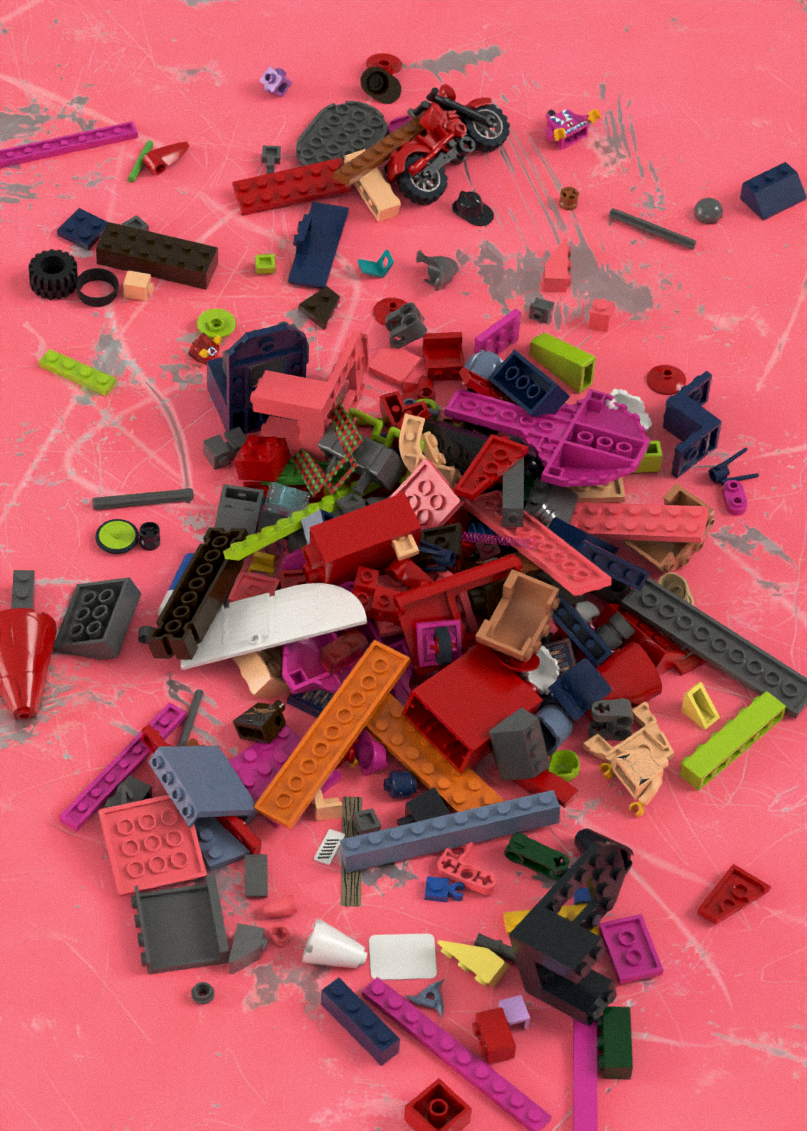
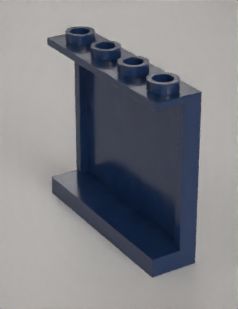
[548,517,650,591]

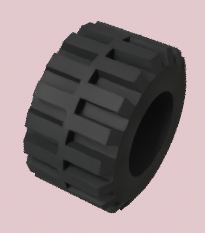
[28,249,78,300]

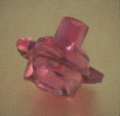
[264,539,286,561]

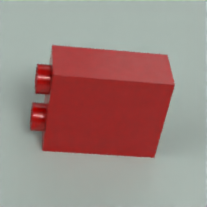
[302,492,421,586]
[401,643,543,774]

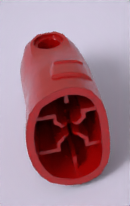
[586,642,662,720]

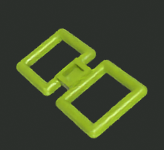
[347,408,425,484]

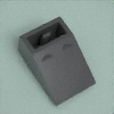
[214,484,264,535]

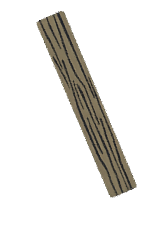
[341,797,362,907]

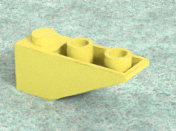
[437,940,510,987]

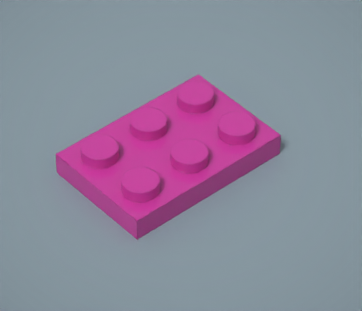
[474,308,521,355]
[598,914,663,985]

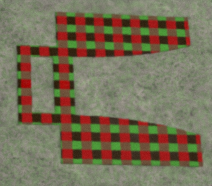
[291,403,364,498]

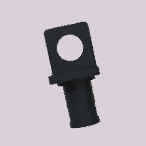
[514,438,545,478]

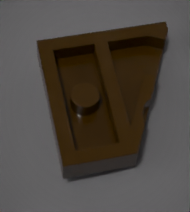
[298,286,340,330]

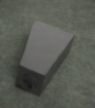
[502,457,524,527]

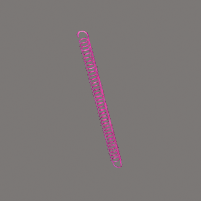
[422,527,538,549]

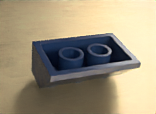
[740,162,807,221]

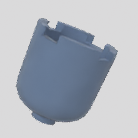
[533,704,573,756]

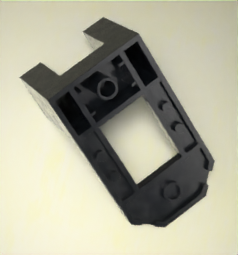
[509,841,626,1027]

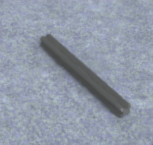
[609,208,696,250]
[92,488,194,510]

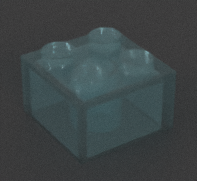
[264,481,310,517]

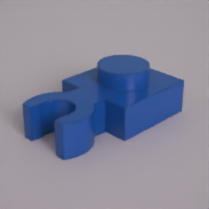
[424,876,464,902]

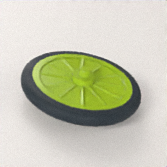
[95,519,139,554]

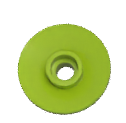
[197,309,236,339]

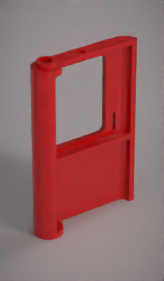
[393,554,523,676]

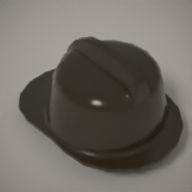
[360,67,401,104]

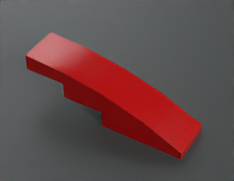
[496,768,579,809]

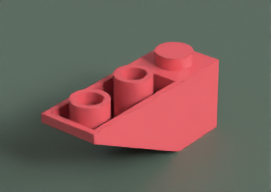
[543,238,571,292]

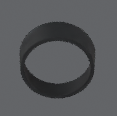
[76,268,118,307]

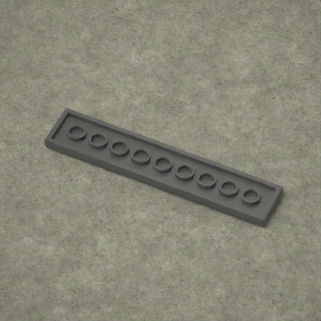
[620,577,807,719]

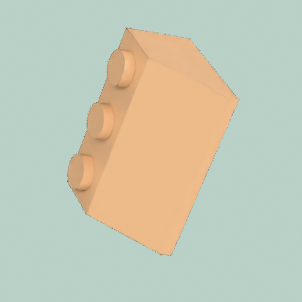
[232,646,290,699]

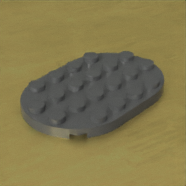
[296,101,387,166]

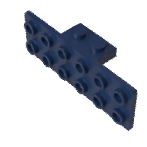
[288,202,349,289]

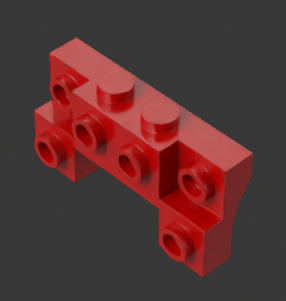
[352,566,429,627]

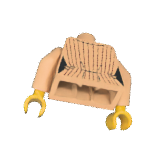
[600,749,668,818]

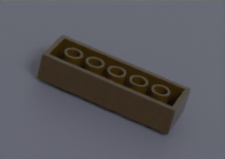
[96,222,218,290]

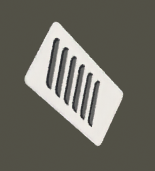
[314,829,345,865]

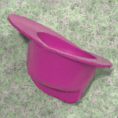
[353,729,389,776]

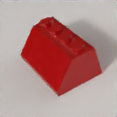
[595,603,687,674]

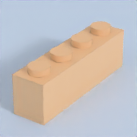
[344,149,401,222]

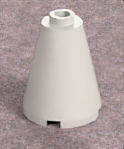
[302,918,367,968]

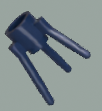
[708,447,759,485]
[417,540,455,573]

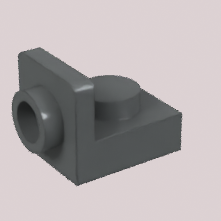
[529,297,555,323]

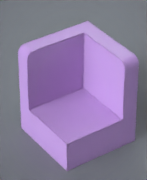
[498,995,530,1030]

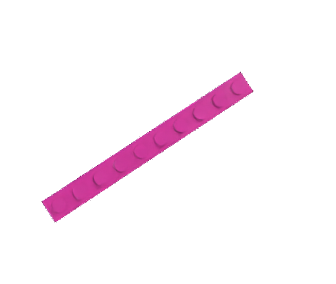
[362,977,552,1131]

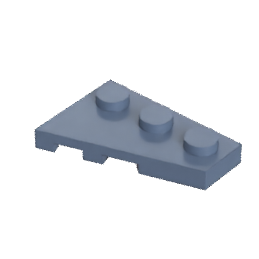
[194,817,250,871]

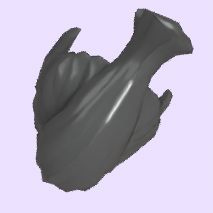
[416,250,459,291]

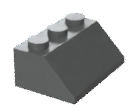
[524,478,578,528]
[489,707,550,781]

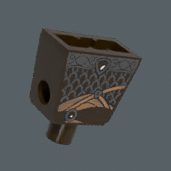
[233,700,286,744]

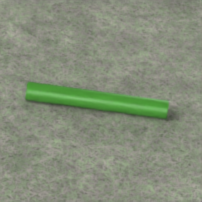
[128,140,154,183]

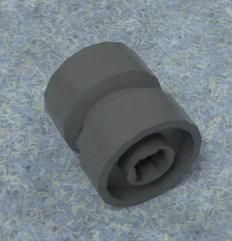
[596,611,636,651]

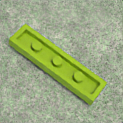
[39,349,117,396]

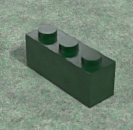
[597,1006,633,1080]

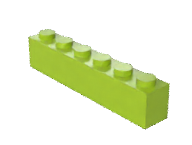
[680,691,786,791]

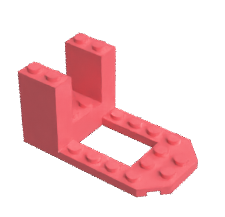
[250,331,369,462]

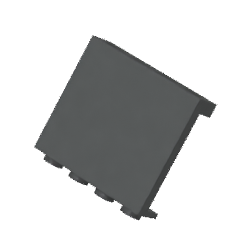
[131,875,229,975]

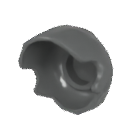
[694,197,723,224]

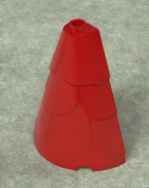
[0,608,57,720]

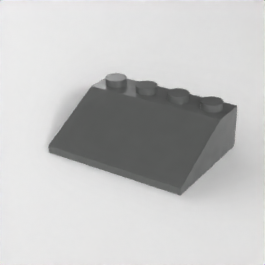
[53,577,142,660]

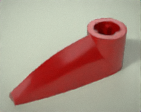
[143,141,189,175]
[385,556,434,589]

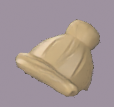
[658,573,694,606]

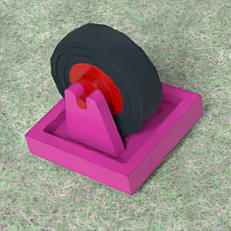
[416,619,462,667]

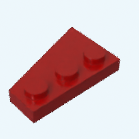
[697,864,771,925]

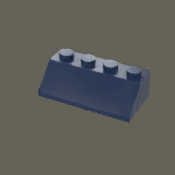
[488,349,570,417]

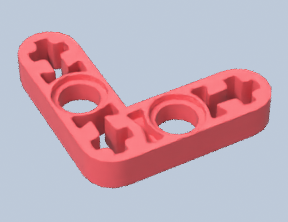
[437,842,497,895]

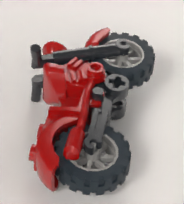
[387,84,510,205]

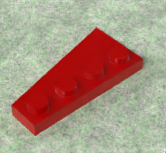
[458,367,518,405]
[454,434,529,501]

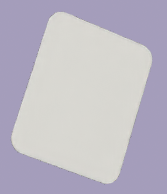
[369,934,437,980]

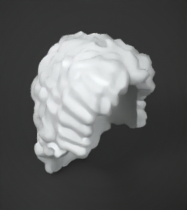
[605,389,652,432]
[516,646,559,695]

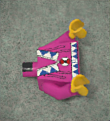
[545,109,601,150]

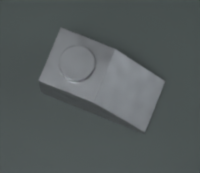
[228,923,268,974]

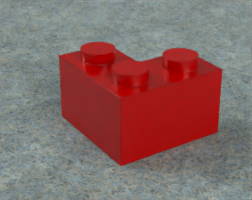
[380,391,431,431]

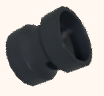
[139,522,160,551]

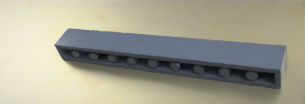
[340,790,560,873]

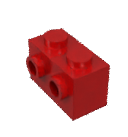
[472,1007,516,1064]

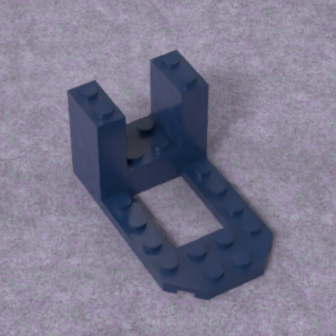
[207,323,307,435]

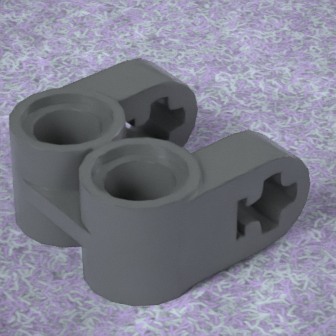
[385,302,427,348]
[588,698,634,741]

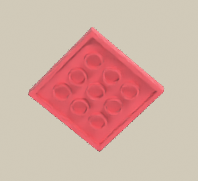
[98,795,207,897]

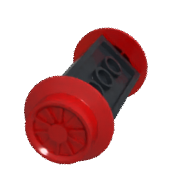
[393,409,510,490]

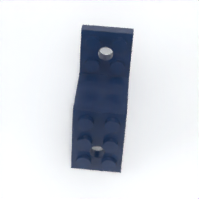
[663,371,722,478]

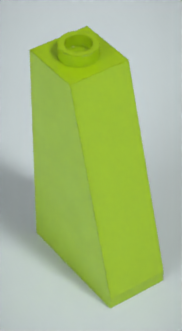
[529,332,596,394]

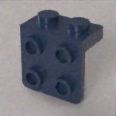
[548,658,612,721]

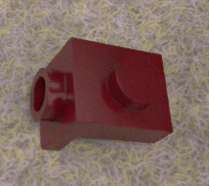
[475,535,501,561]

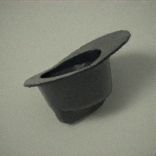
[452,191,494,226]

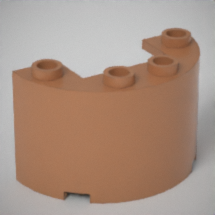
[623,483,715,573]
[476,569,561,662]

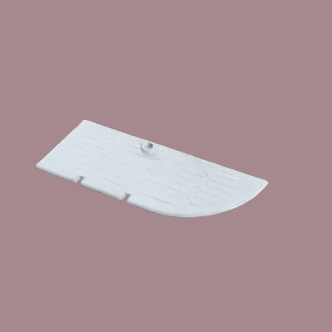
[181,583,367,670]

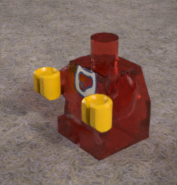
[188,332,223,365]

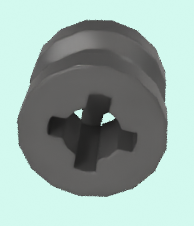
[531,501,557,526]

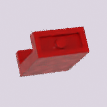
[422,332,465,381]

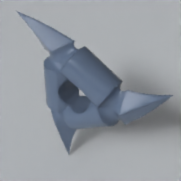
[404,979,445,1018]

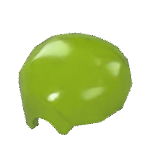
[547,750,580,782]

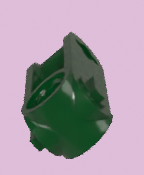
[504,833,569,881]

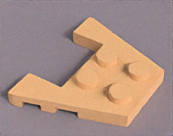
[583,702,674,763]

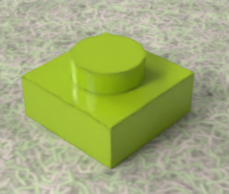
[255,254,275,274]

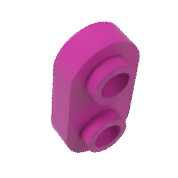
[722,480,747,516]

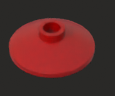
[366,53,402,75]
[373,297,407,326]
[647,364,686,395]
[497,651,540,672]

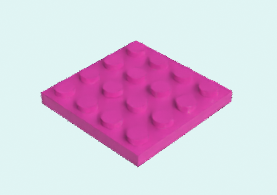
[229,725,342,828]

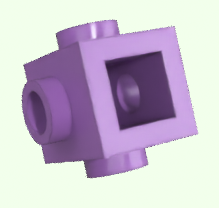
[259,66,293,97]

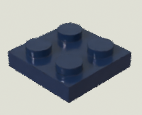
[57,208,108,250]

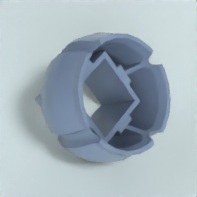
[464,350,503,390]

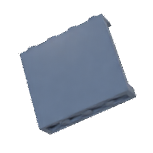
[149,746,257,827]

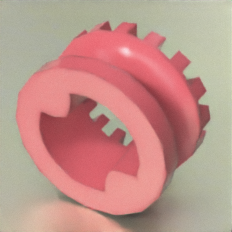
[270,924,290,947]

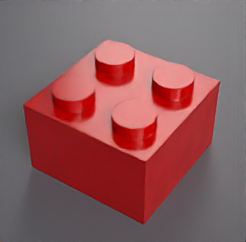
[234,435,291,482]
[404,1078,472,1131]

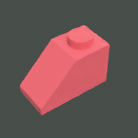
[589,299,615,332]

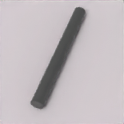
[177,689,204,746]

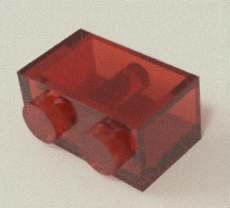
[318,627,368,676]

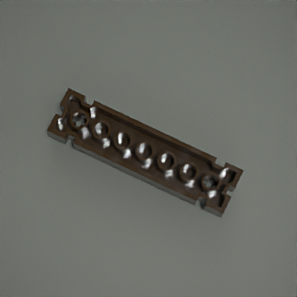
[146,527,249,660]

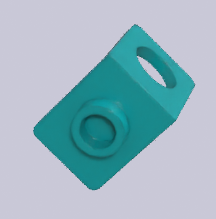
[357,249,394,278]

